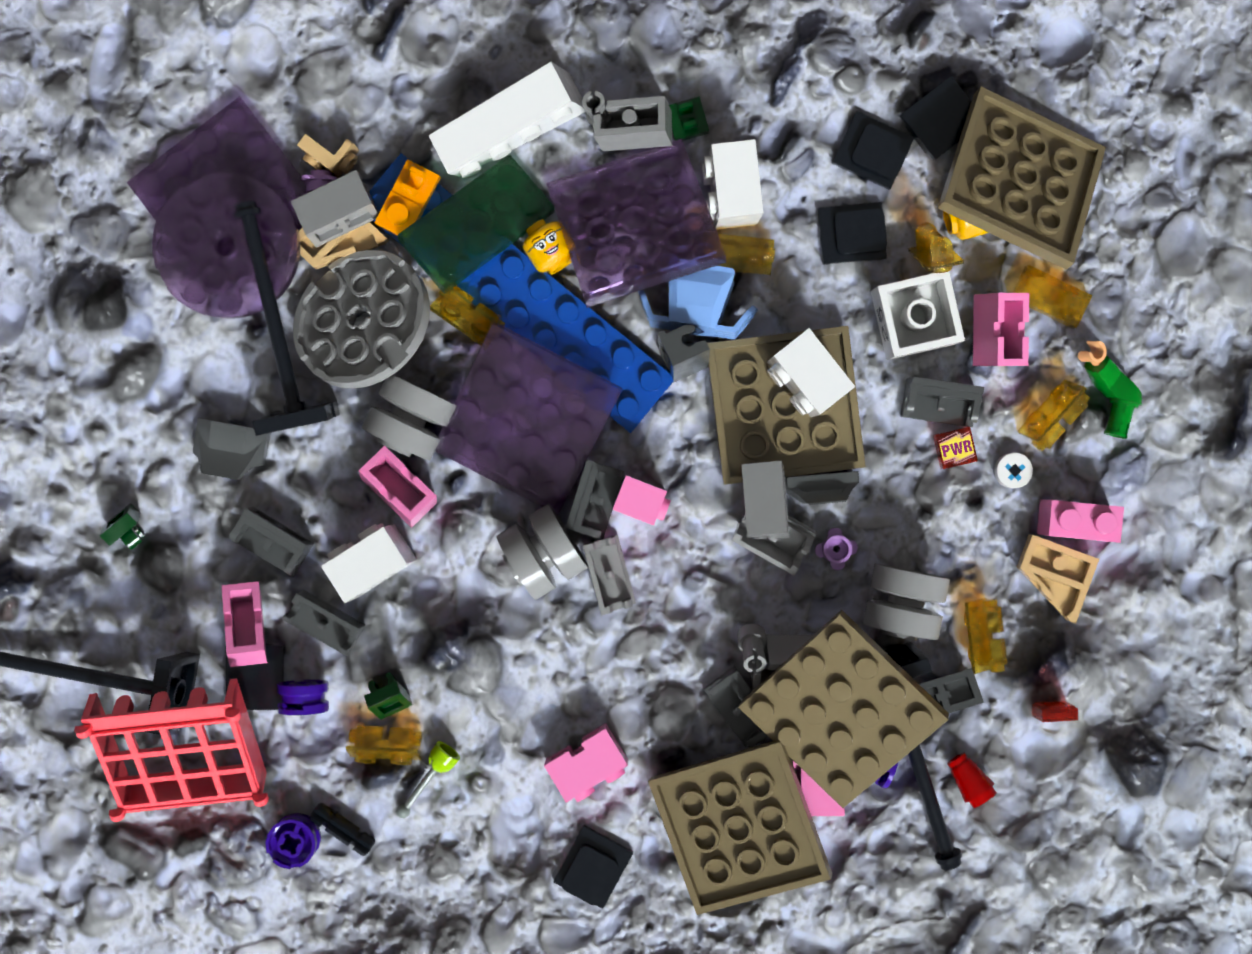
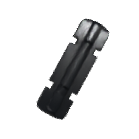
[309,803,375,856]

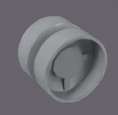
[361,375,457,461]
[496,503,589,600]
[863,563,950,641]

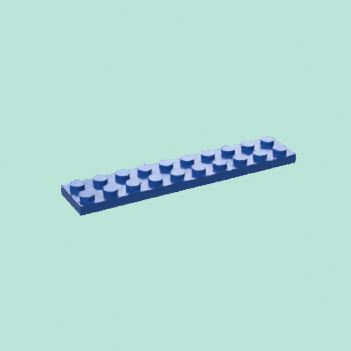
[369,153,673,434]

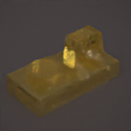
[1013,265,1092,329]

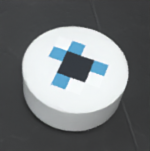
[994,453,1033,488]

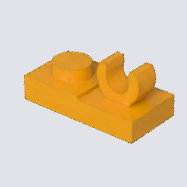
[374,159,441,241]

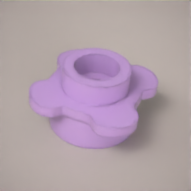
[301,170,337,193]
[815,528,858,570]

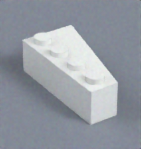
[428,62,586,178]

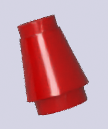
[947,752,997,808]

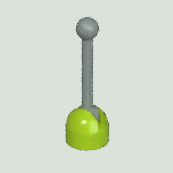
[396,741,460,818]

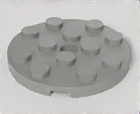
[293,250,430,388]

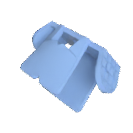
[637,259,758,340]

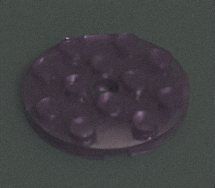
[152,172,301,319]

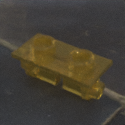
[908,222,964,273]
[701,232,775,275]
[430,282,506,350]
[1017,379,1090,452]
[964,598,1008,674]
[346,725,422,765]

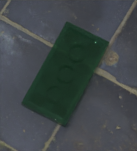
[398,154,556,294]

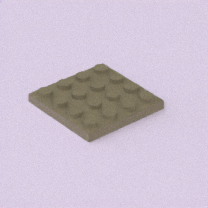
[938,86,1106,270]
[707,326,866,485]
[738,610,949,808]
[648,741,833,915]

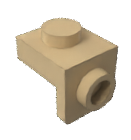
[297,134,359,178]

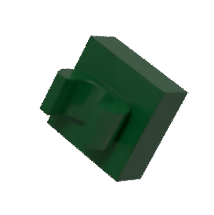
[669,96,709,143]
[100,503,144,550]
[364,672,413,720]

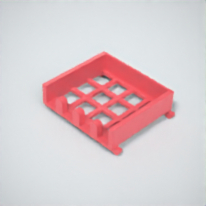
[74,678,269,822]

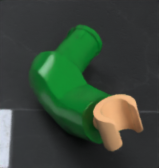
[1078,341,1142,439]

